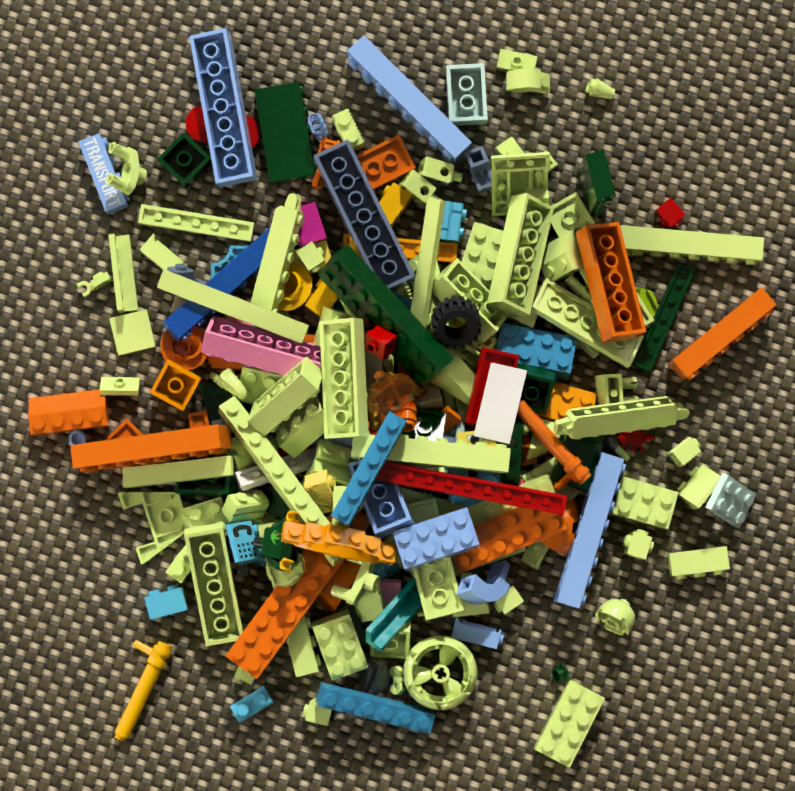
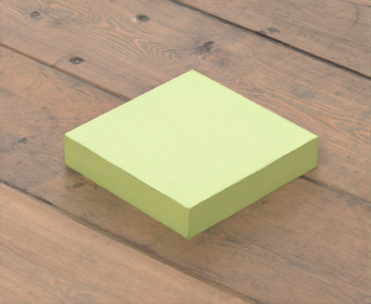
[109,309,156,356]

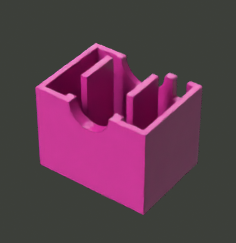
[298,202,327,248]

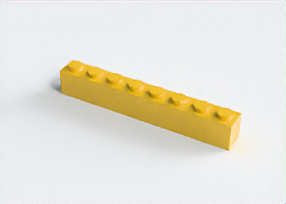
[305,182,412,319]

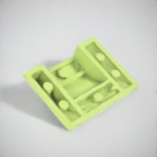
[491,152,550,216]

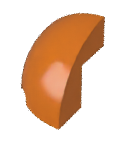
[540,500,578,555]

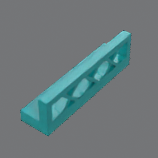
[366,577,422,652]

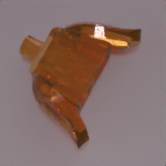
[367,370,428,433]

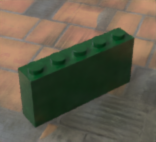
[254,82,317,185]
[577,150,616,218]

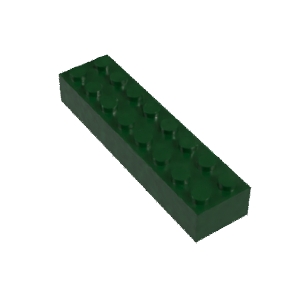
[317,244,454,388]

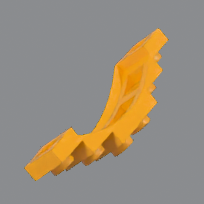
[281,521,397,565]

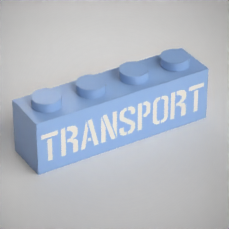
[78,133,130,215]

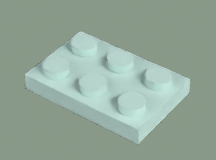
[705,473,756,528]

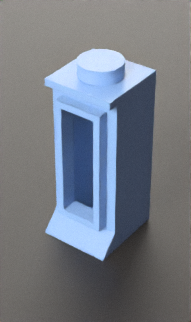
[451,617,504,649]

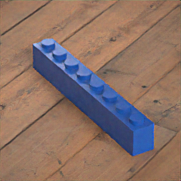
[163,227,271,343]

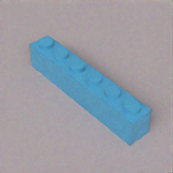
[331,411,407,527]
[315,682,436,734]

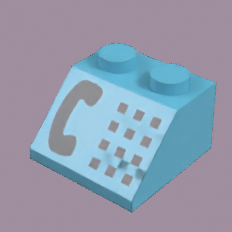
[225,520,263,566]

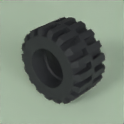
[431,295,482,350]

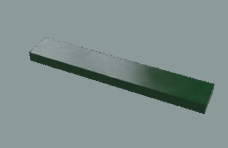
[633,262,696,374]

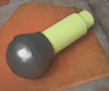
[605,437,630,462]

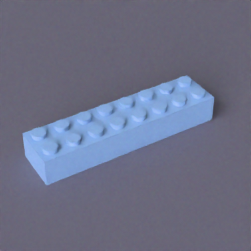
[189,28,258,187]
[347,35,472,165]
[553,452,626,609]

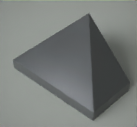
[356,656,391,695]

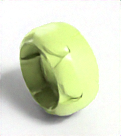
[403,635,477,710]

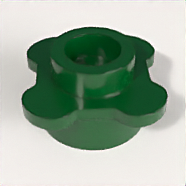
[552,663,569,683]

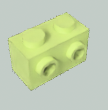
[622,529,654,560]

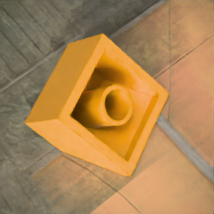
[150,359,201,411]

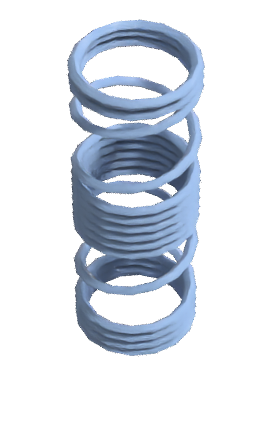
[308,113,328,140]

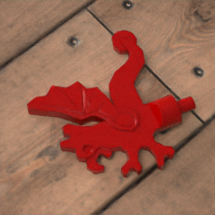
[617,429,656,453]

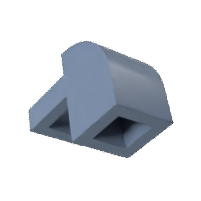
[465,146,492,194]

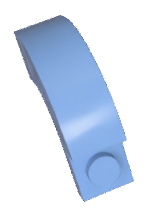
[456,560,510,605]

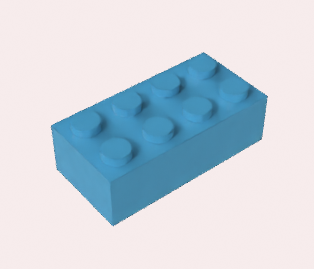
[496,323,577,380]

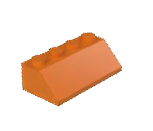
[28,389,110,436]

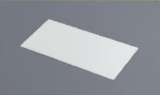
[474,363,527,444]

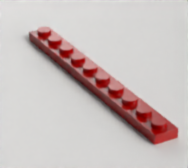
[376,462,567,515]

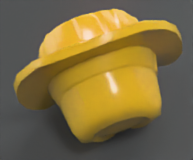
[278,263,312,311]

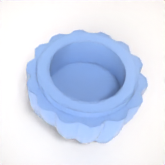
[68,430,87,445]

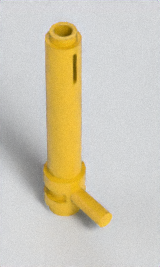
[114,640,173,742]

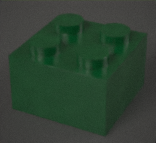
[157,132,212,189]

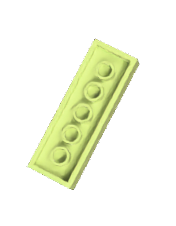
[319,318,369,439]

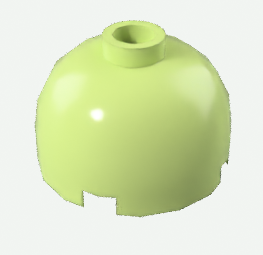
[595,599,635,636]

